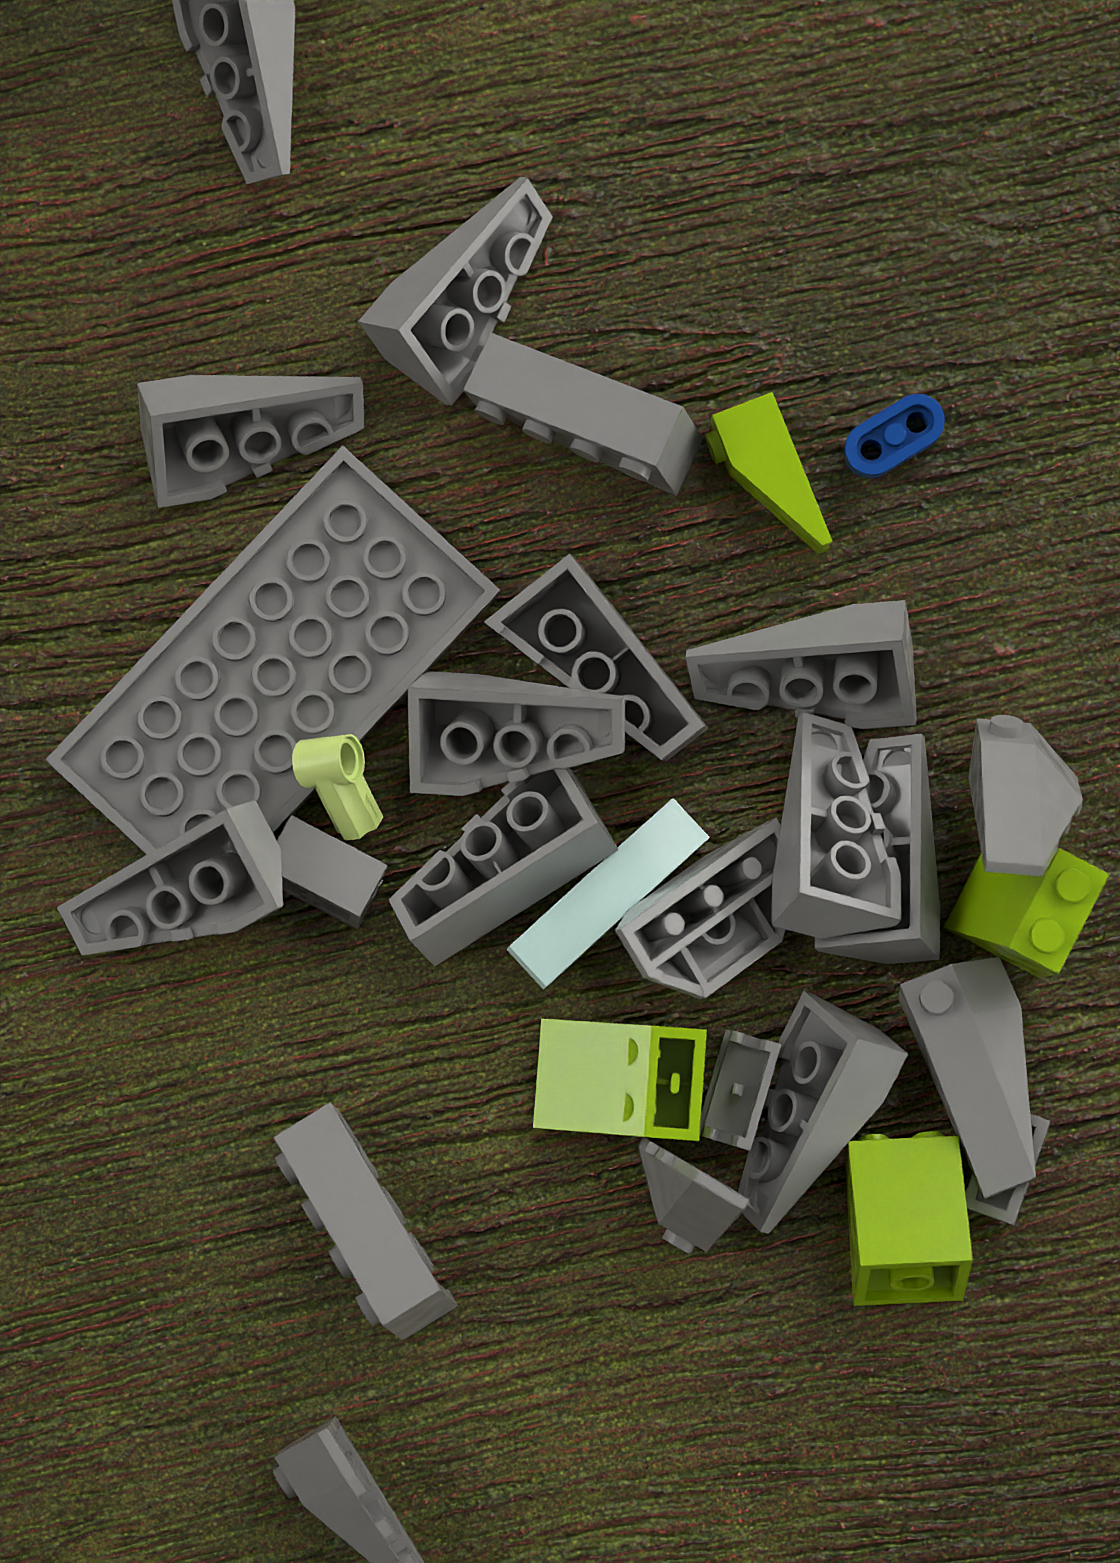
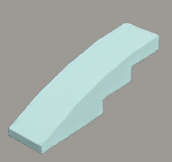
[507,798,710,990]

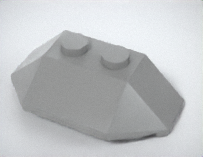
[615,818,786,999]

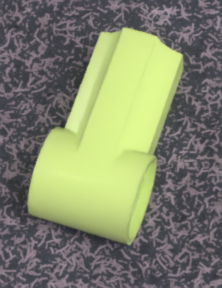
[292,734,383,840]

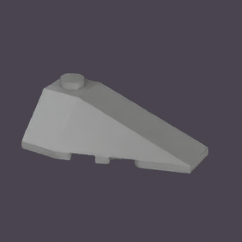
[685,600,917,729]
[815,733,940,964]
[57,800,283,955]

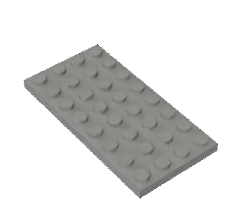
[45,445,501,855]

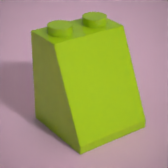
[943,848,1109,978]
[845,1131,973,1306]

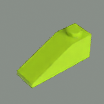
[705,392,833,554]

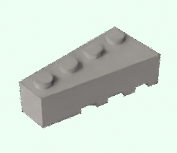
[463,332,703,496]
[484,554,708,761]
[389,767,619,966]
[274,1102,458,1341]

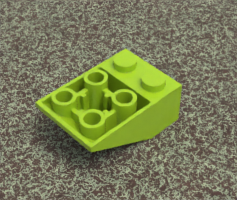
[533,1018,707,1141]

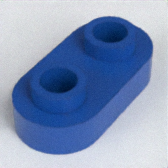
[844,394,945,479]

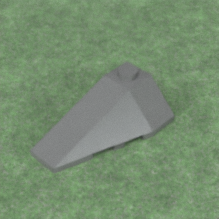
[172,0,295,184]
[358,177,552,406]
[137,375,364,508]
[408,671,625,796]
[771,712,901,939]
[968,715,1083,876]
[898,957,1036,1199]
[737,991,908,1234]
[638,1137,749,1254]
[273,1416,424,1563]

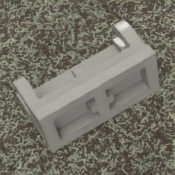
[277,815,388,929]
[700,1029,781,1151]

